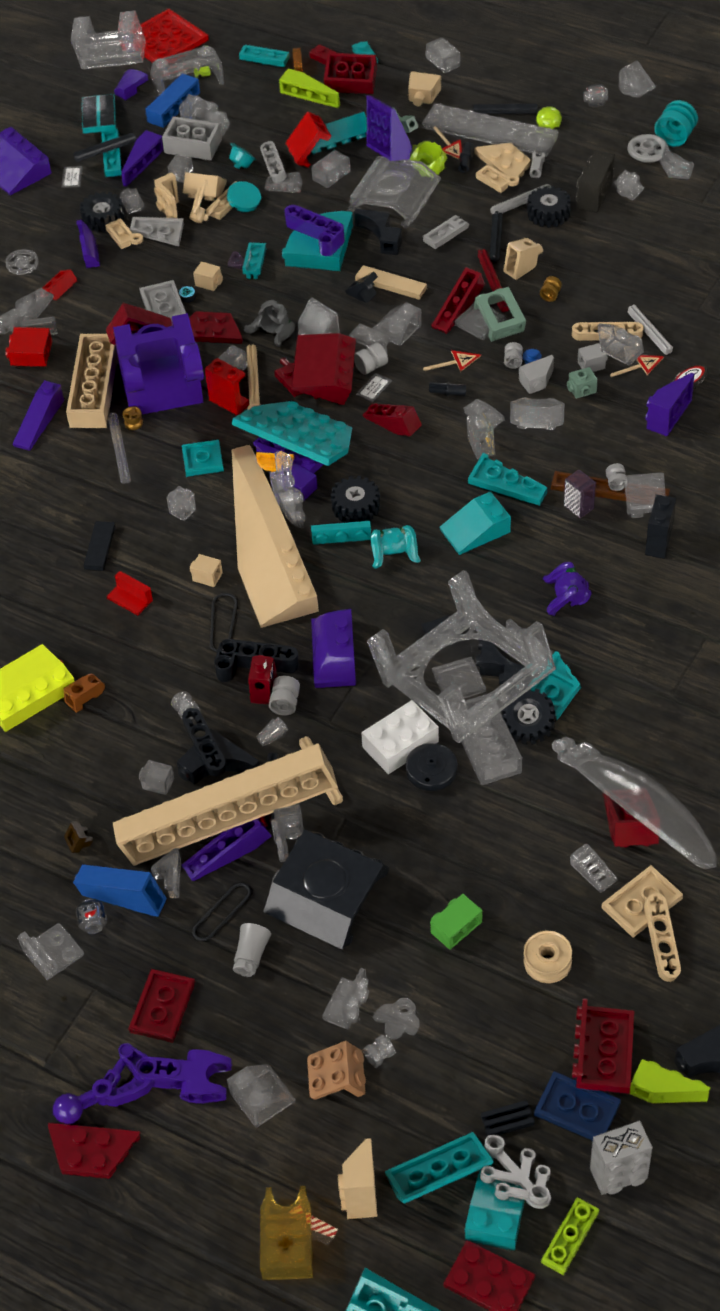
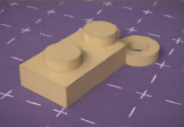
[476,164,519,193]
[106,219,143,249]

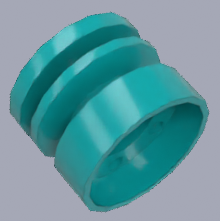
[655,100,698,147]

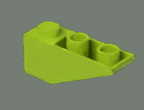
[630,1059,710,1103]

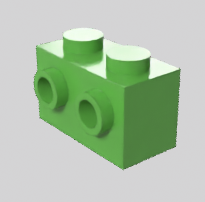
[430,894,482,950]

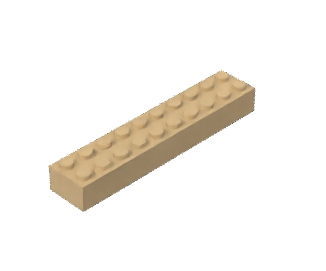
[113,743,338,866]

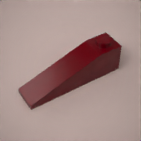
[431,267,485,334]

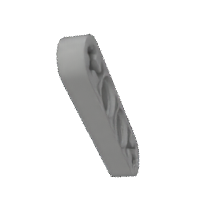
[260,141,287,183]

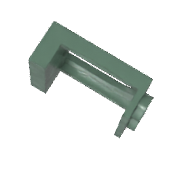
[474,287,526,342]

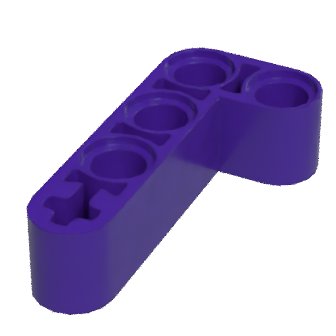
[285,205,345,256]

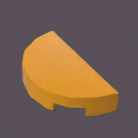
[256,452,294,472]

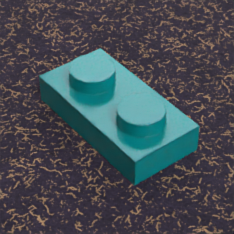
[352,41,378,64]

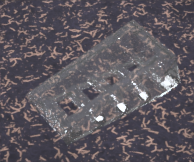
[264,172,303,192]
[570,843,617,893]

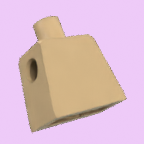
[409,72,441,106]
[503,238,543,280]

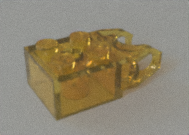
[260,1186,313,1280]

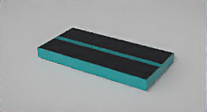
[82,94,116,134]

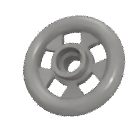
[627,134,668,162]

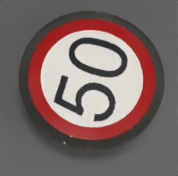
[673,365,708,389]

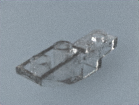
[0,288,53,334]
[270,451,306,529]

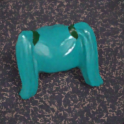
[371,525,421,569]

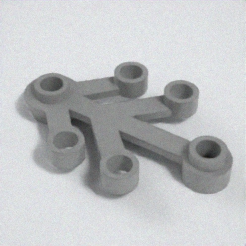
[480,1135,551,1209]

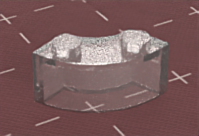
[510,397,565,430]

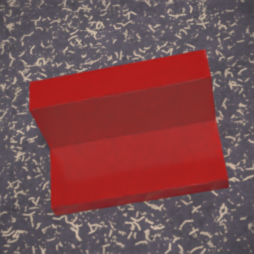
[107,571,153,616]

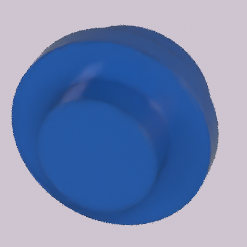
[523,349,541,364]

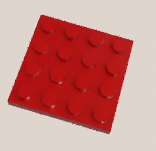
[120,9,209,68]

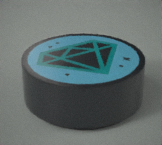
[178,286,196,303]

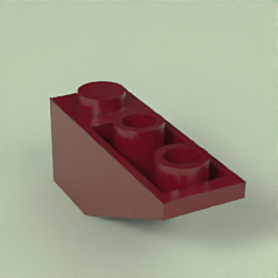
[363,403,422,436]

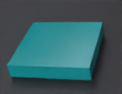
[182,440,224,477]

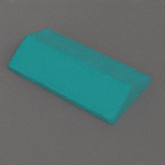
[385,1132,493,1204]

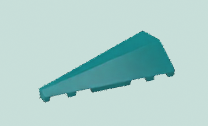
[346,1268,440,1311]

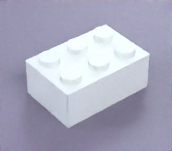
[361,700,439,774]

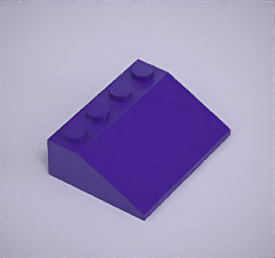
[367,95,412,161]
[0,127,51,195]

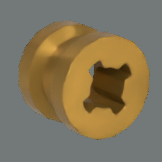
[123,406,143,430]

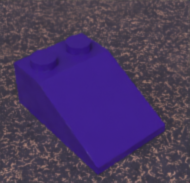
[645,373,695,436]

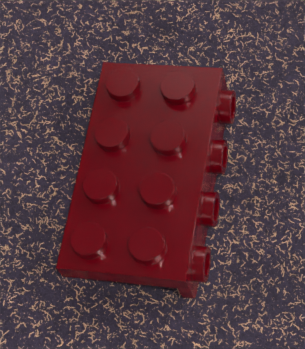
[572,998,634,1094]

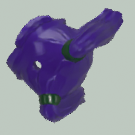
[543,562,591,616]

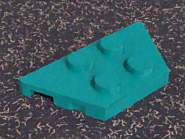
[525,651,581,720]

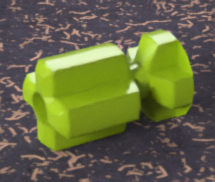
[194,66,211,78]

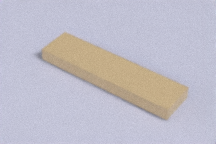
[355,265,427,300]

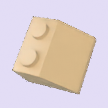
[183,172,227,201]

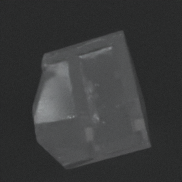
[619,61,656,98]
[660,146,694,179]

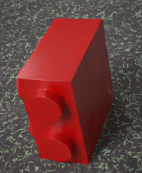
[6,327,52,367]

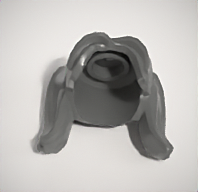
[244,300,295,347]

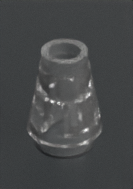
[256,717,288,747]

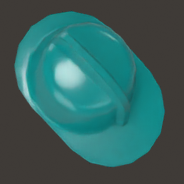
[229,143,256,169]

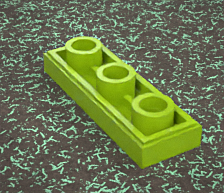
[541,1197,599,1275]

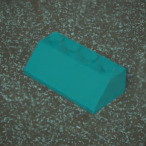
[311,112,367,155]

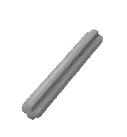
[490,184,551,215]
[628,305,673,355]

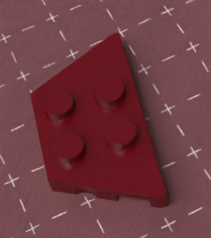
[189,311,243,344]
[48,1123,141,1179]

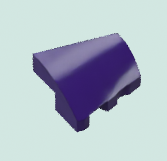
[114,69,148,100]
[77,220,100,268]

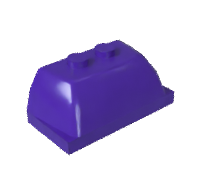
[311,609,356,688]

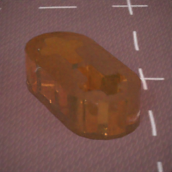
[292,48,303,72]

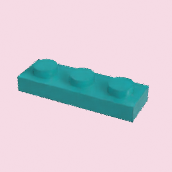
[239,45,290,67]
[311,521,371,544]

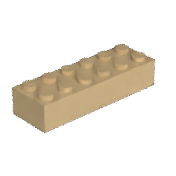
[66,334,118,428]

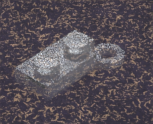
[350,324,390,354]

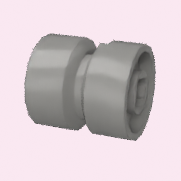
[354,342,388,375]
[269,676,300,715]

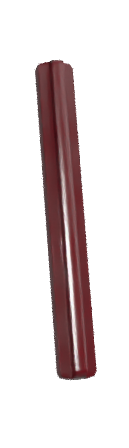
[478,249,509,312]

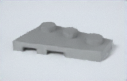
[130,217,184,246]

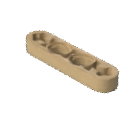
[572,322,644,341]
[644,893,681,982]

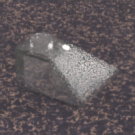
[371,302,422,346]

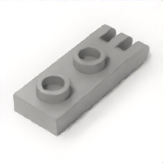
[423,215,469,249]

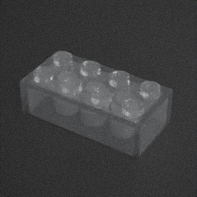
[451,693,522,786]

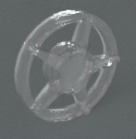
[5,249,38,275]

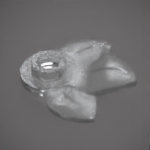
[373,998,420,1040]

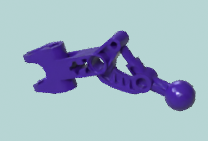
[53,1043,232,1124]

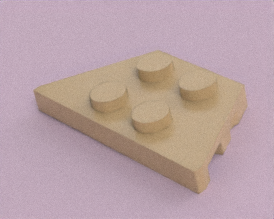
[474,143,531,181]

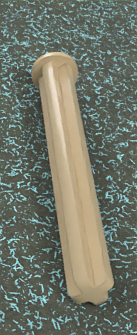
[247,344,260,409]

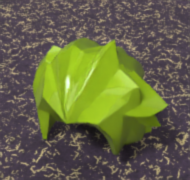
[407,141,447,179]

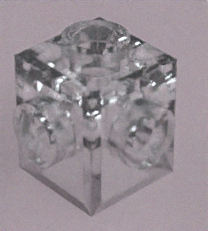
[203,110,229,136]
[614,170,644,201]
[166,486,196,521]

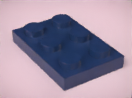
[534,1071,621,1141]

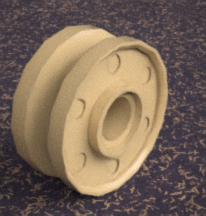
[524,930,572,983]

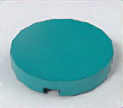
[227,181,261,212]

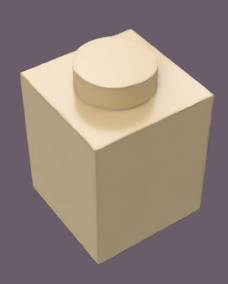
[193,262,223,291]
[190,554,223,587]

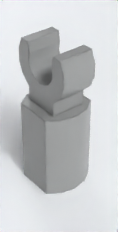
[530,152,545,178]

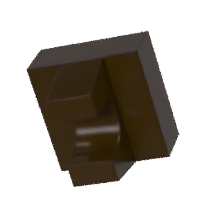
[64,822,93,853]

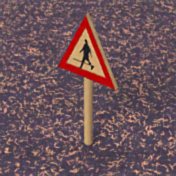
[434,126,462,159]
[423,350,481,372]
[610,355,664,377]

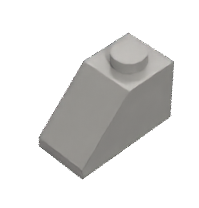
[519,355,554,394]

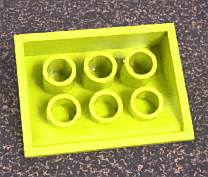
[0,644,75,732]

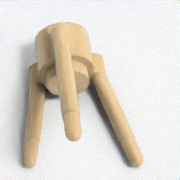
[189,180,221,224]

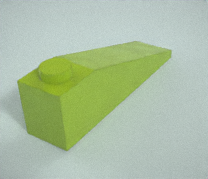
[279,69,340,108]

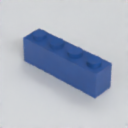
[146,73,200,128]

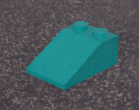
[440,491,511,555]
[465,1169,525,1251]

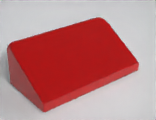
[39,270,77,300]

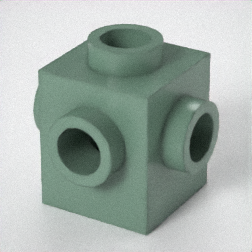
[567,367,597,398]

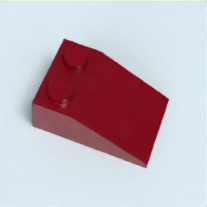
[603,788,660,847]

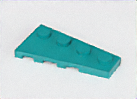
[468,453,547,506]

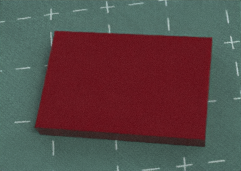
[128,969,195,1043]

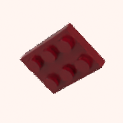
[444,1240,535,1311]

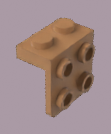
[307,1041,366,1100]

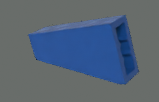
[73,865,167,917]

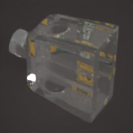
[466,413,495,459]

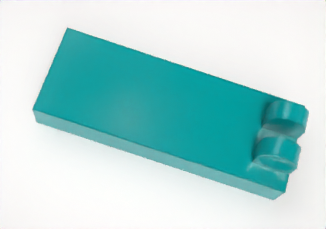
[242,243,266,279]

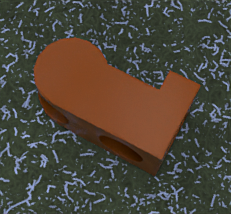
[63,673,105,713]

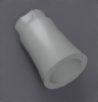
[233,923,271,977]

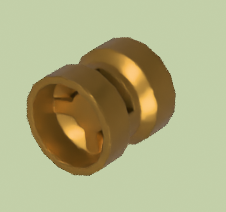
[540,276,562,302]

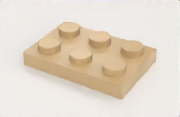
[602,865,683,938]

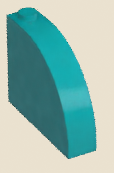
[282,211,353,271]

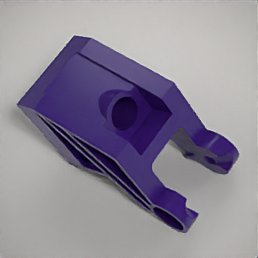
[113,313,204,414]

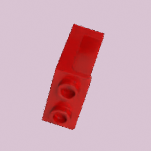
[286,111,331,167]
[205,358,249,415]

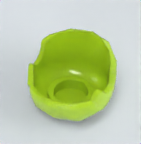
[536,107,562,130]

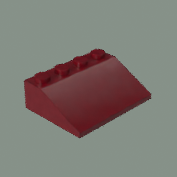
[291,333,356,405]

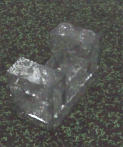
[71,11,146,69]

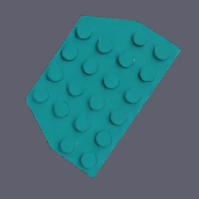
[232,401,352,466]

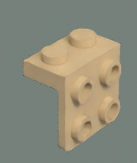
[154,172,179,218]

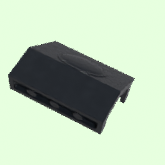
[264,829,390,949]

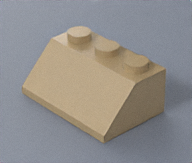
[338,1138,377,1219]

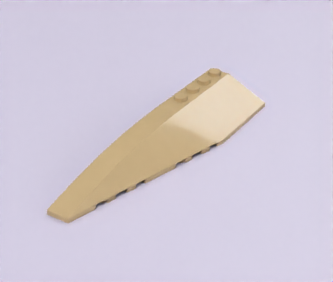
[232,445,319,628]

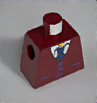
[248,655,277,704]

